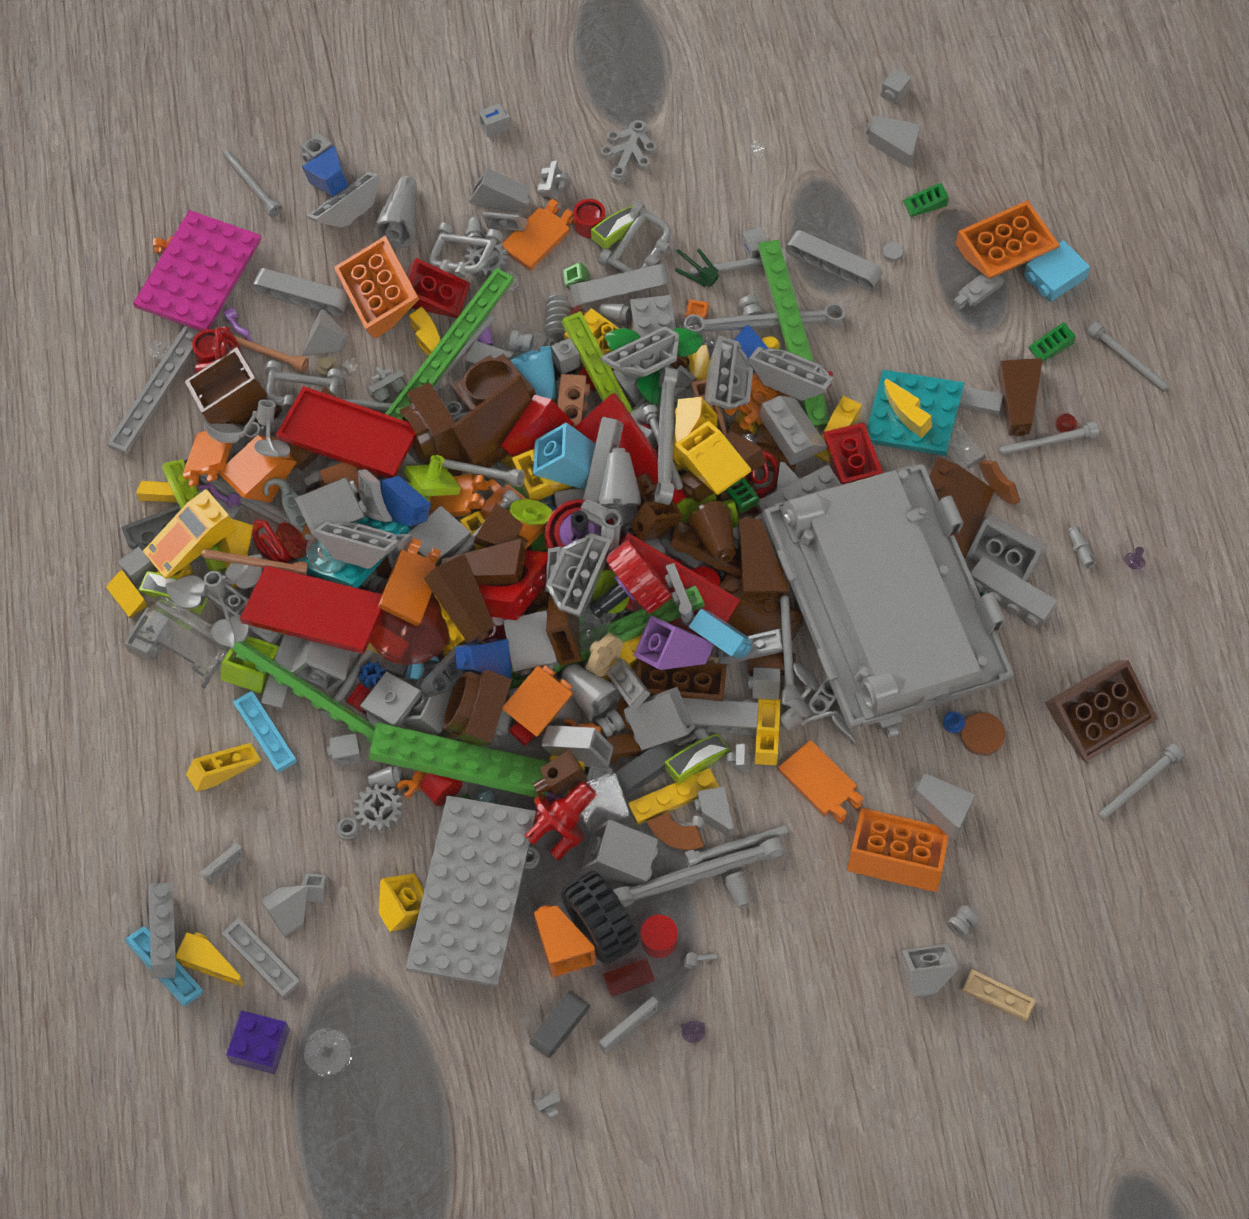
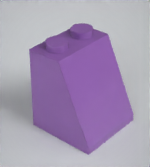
[633,615,714,670]

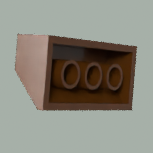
[720,574,803,641]
[636,659,727,701]

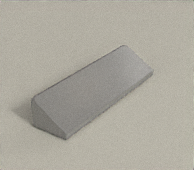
[583,417,624,504]

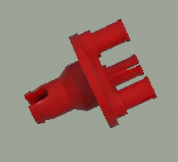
[524,781,597,861]

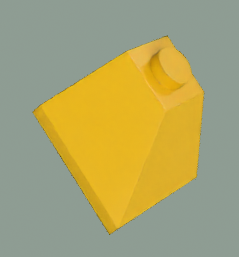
[379,873,424,932]

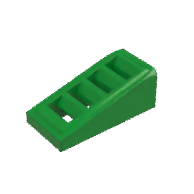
[903,183,949,217]
[1028,322,1076,362]
[725,477,759,514]

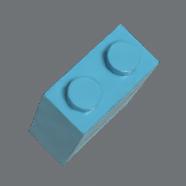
[1024,240,1090,302]
[689,609,753,659]

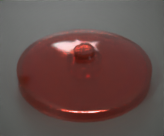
[370,586,450,665]

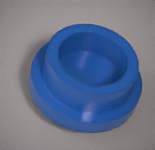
[943,711,966,733]

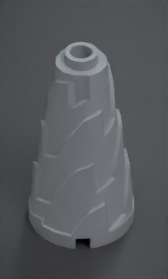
[374,176,417,249]

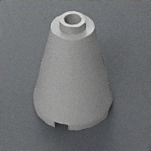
[598,448,641,508]
[561,664,621,722]

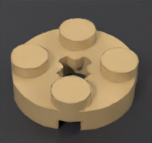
[586,632,623,677]

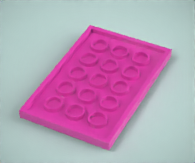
[133,210,262,331]

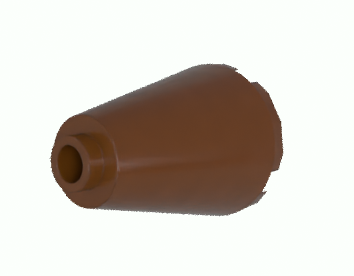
[688,501,735,563]

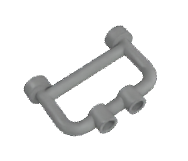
[597,201,671,273]
[429,222,504,279]
[264,361,344,412]

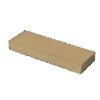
[962,969,1036,1022]

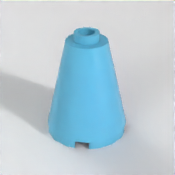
[511,346,557,402]

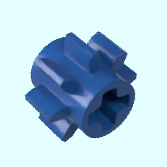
[358,661,386,688]

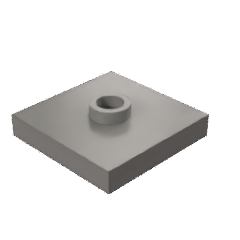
[360,672,422,727]

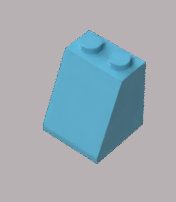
[533,423,596,490]

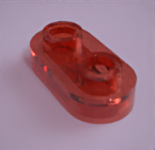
[275,523,310,558]

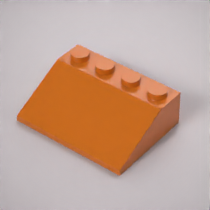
[956,200,1060,279]
[334,236,419,339]
[847,807,949,892]

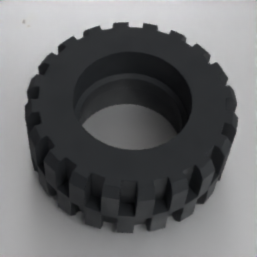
[561,871,639,964]

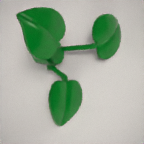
[604,328,703,406]

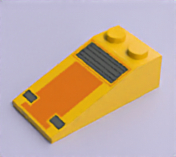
[143,489,236,580]

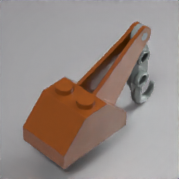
[264,462,381,547]

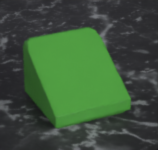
[563,262,589,288]

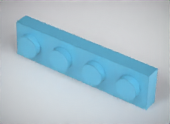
[233,691,297,773]
[125,926,203,1007]

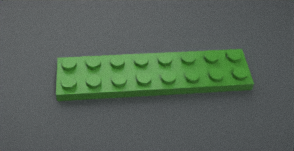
[368,722,549,797]

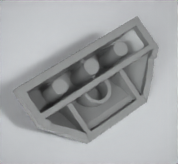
[307,172,380,228]
[601,326,679,379]
[704,336,753,410]
[749,347,833,401]
[314,521,398,569]
[546,533,612,617]

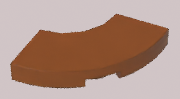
[979,460,1020,505]
[647,813,706,850]

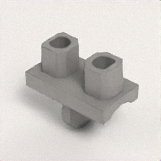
[537,161,571,202]
[368,367,406,402]

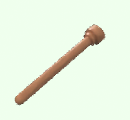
[224,335,309,373]
[202,549,307,575]

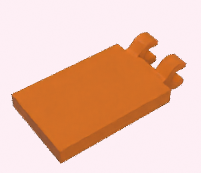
[502,199,574,271]
[724,373,791,431]
[183,423,235,487]
[428,474,489,517]
[477,478,546,550]
[378,538,441,626]
[778,740,864,824]

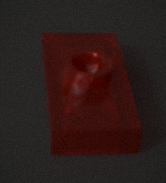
[603,958,655,998]

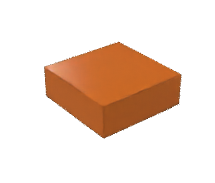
[685,299,709,320]

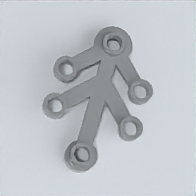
[601,120,656,184]

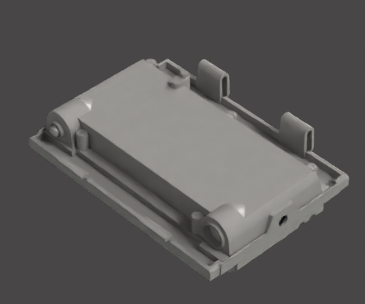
[762,464,1014,730]

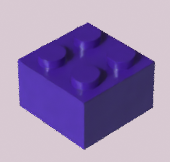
[226,1010,290,1074]

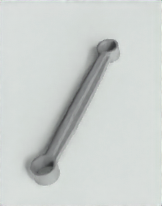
[683,303,845,335]
[654,367,678,505]
[183,458,301,534]
[613,837,786,907]

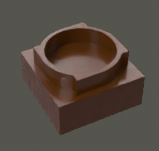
[185,347,267,424]
[451,353,536,412]
[399,382,464,471]
[442,670,512,746]

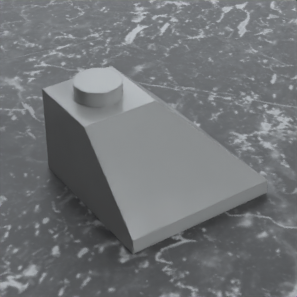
[902,944,958,997]

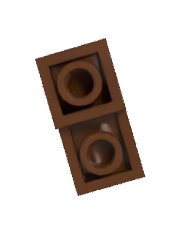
[748,652,796,676]
[605,733,642,763]

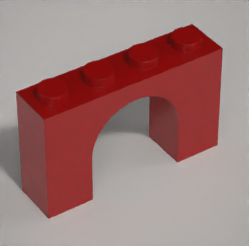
[478,550,548,621]

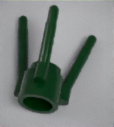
[675,248,719,287]

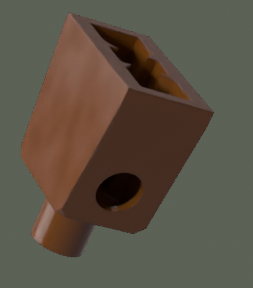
[630,500,683,542]
[473,503,529,548]
[532,750,589,796]

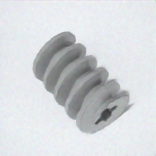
[544,294,571,340]

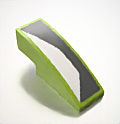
[591,206,647,249]
[138,571,208,614]
[665,734,731,785]

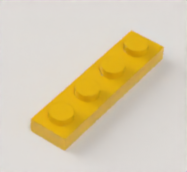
[628,768,719,825]

